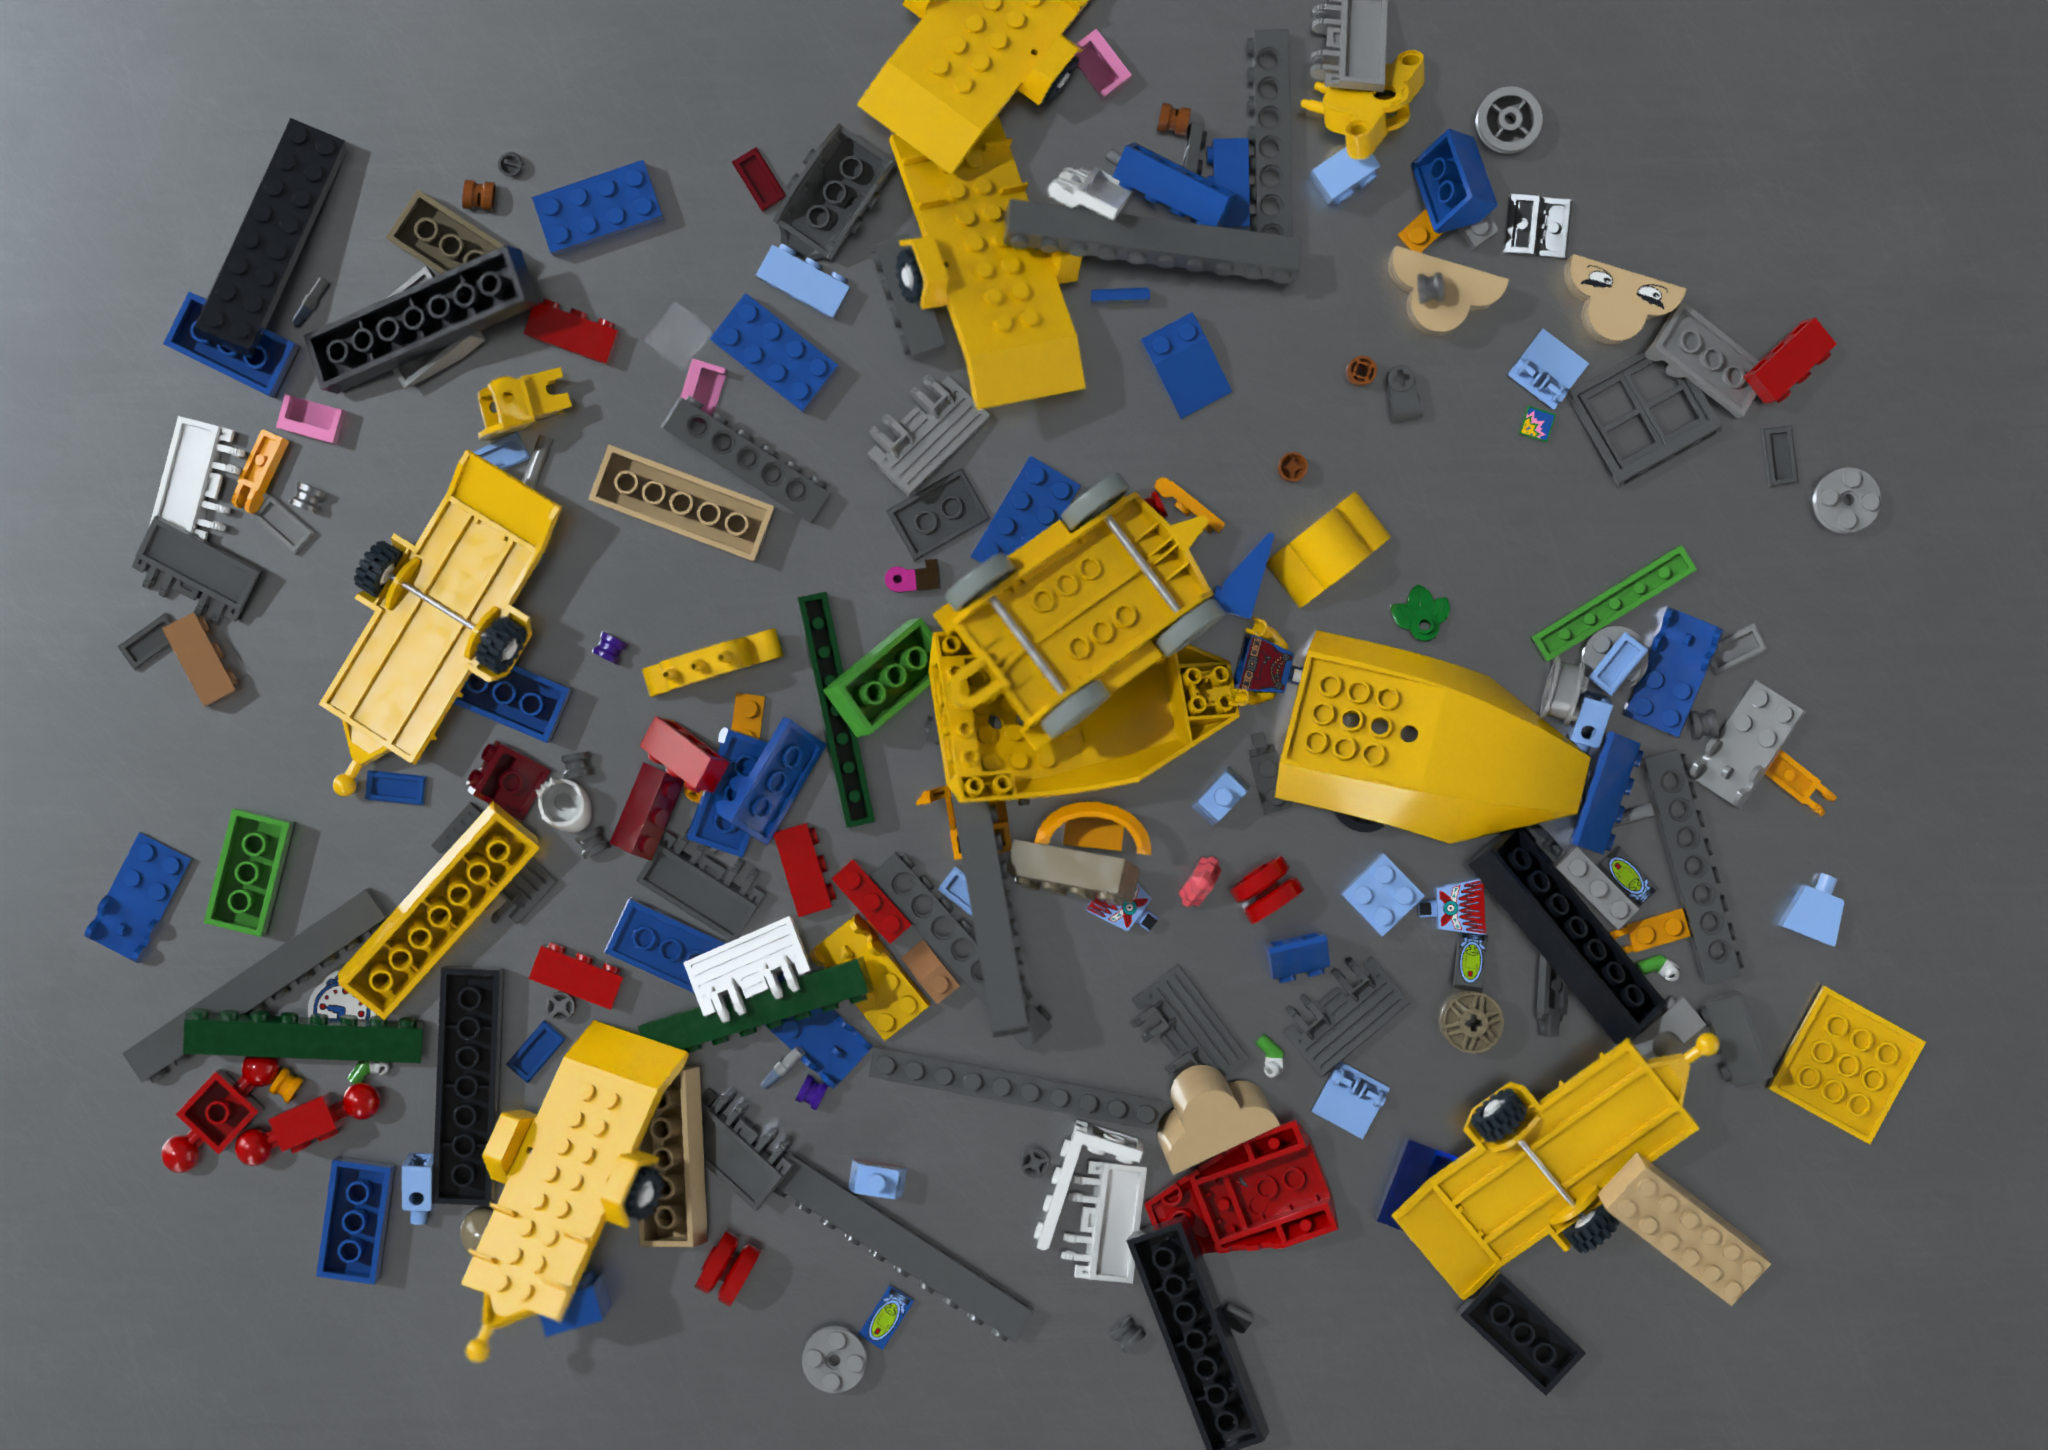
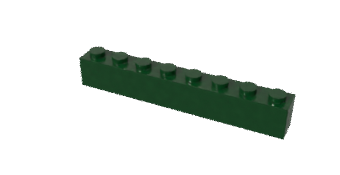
[796,591,875,828]
[638,957,874,1053]
[183,1008,423,1063]

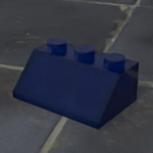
[1374,1136,1459,1232]

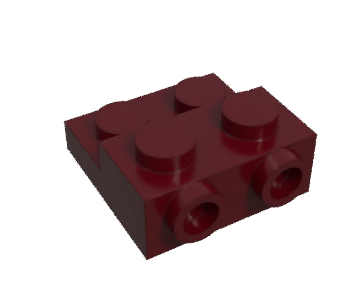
[467,740,551,821]

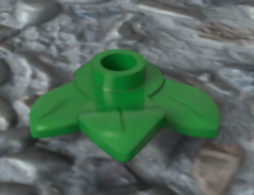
[1391,585,1450,642]

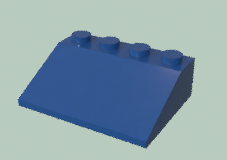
[1569,731,1644,855]

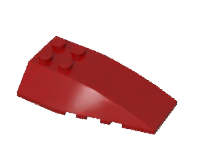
[1144,1119,1339,1255]

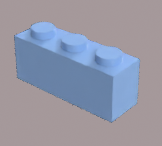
[756,243,851,320]

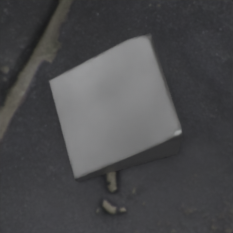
[1223,1302,1254,1333]

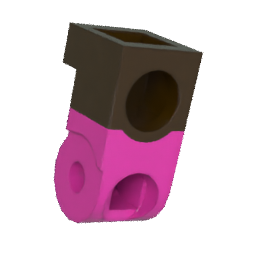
[885,559,941,592]

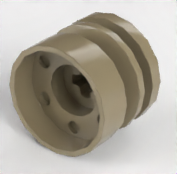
[1438,990,1504,1054]

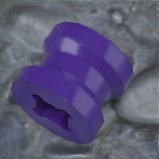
[592,631,628,665]
[795,1074,828,1111]

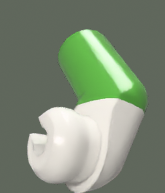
[1636,955,1680,982]
[1255,1033,1284,1078]
[347,1061,389,1084]

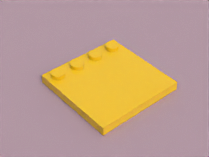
[1767,985,1926,1144]

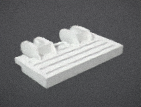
[1047,166,1134,220]
[149,416,246,541]
[683,916,811,1023]
[1061,1160,1147,1284]

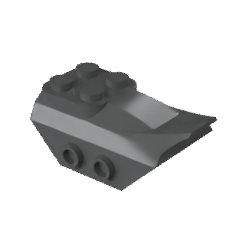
[773,123,897,261]

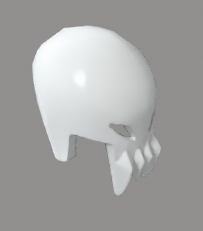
[535,777,592,833]

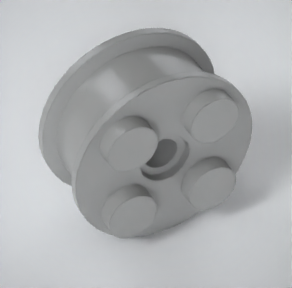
[1475,86,1543,154]
[1812,467,1881,534]
[1581,626,1648,691]
[1540,656,1589,726]
[802,1326,868,1393]

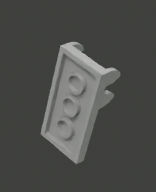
[1645,300,1759,418]
[1689,680,1806,810]

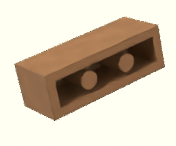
[162,612,238,708]

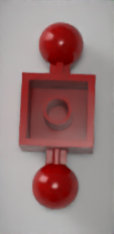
[161,1056,279,1173]
[235,1082,381,1166]

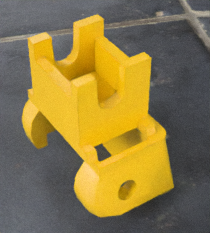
[477,367,572,441]

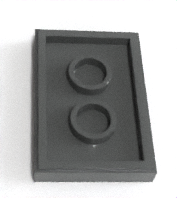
[886,467,991,562]

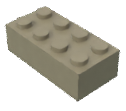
[385,189,505,274]
[1007,839,1140,906]

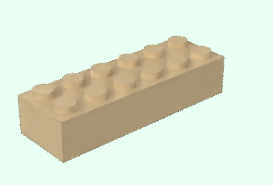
[588,445,776,563]
[638,1066,708,1247]
[1598,1152,1771,1306]

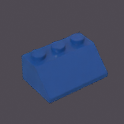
[1411,129,1498,234]

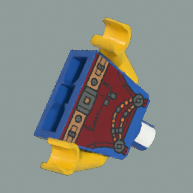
[1229,616,1303,706]

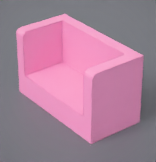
[1075,29,1132,100]
[680,358,728,424]
[276,394,346,445]

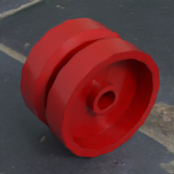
[1229,855,1305,925]
[694,1231,762,1307]

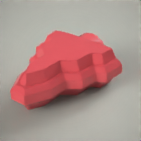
[1178,856,1222,908]

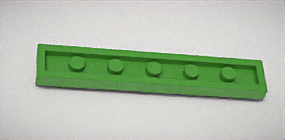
[1531,545,1697,662]

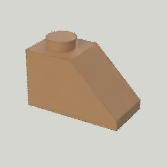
[901,939,960,1005]

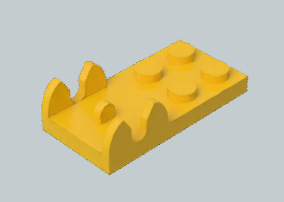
[810,913,931,1041]

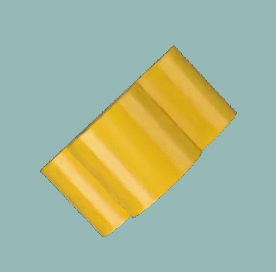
[1266,491,1392,609]

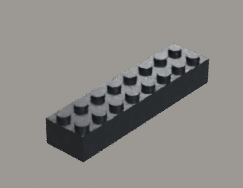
[195,118,347,359]
[303,245,539,394]
[1468,828,1667,1046]
[432,966,504,1206]
[1126,1214,1270,1450]

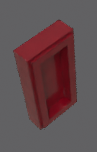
[732,147,786,212]

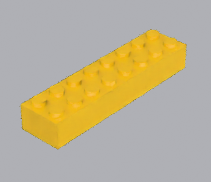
[338,802,540,1020]

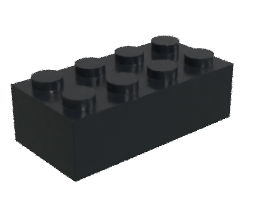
[1457,1270,1586,1396]

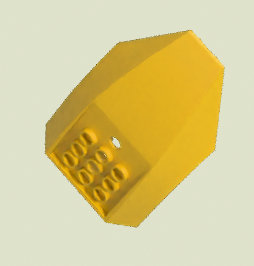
[1275,630,1591,844]
[928,631,1240,803]

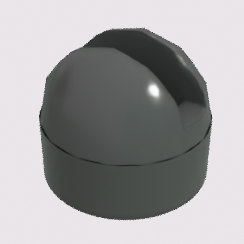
[498,152,523,176]

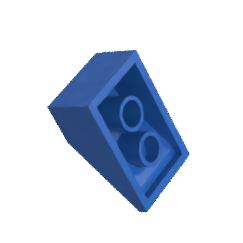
[1140,312,1233,419]
[1211,532,1275,620]
[1264,931,1330,983]

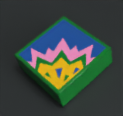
[1518,406,1556,443]

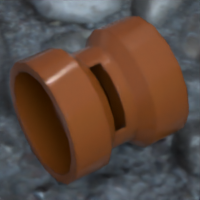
[1157,103,1191,137]
[462,179,496,212]
[1346,356,1377,387]
[1277,452,1308,483]

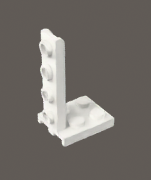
[1033,1119,1144,1250]

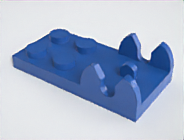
[1624,607,1725,738]
[716,717,827,845]
[686,727,768,858]
[84,832,193,963]
[604,898,726,993]
[764,972,874,1089]

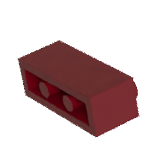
[610,762,685,861]

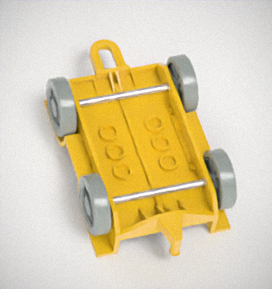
[932,473,1225,752]

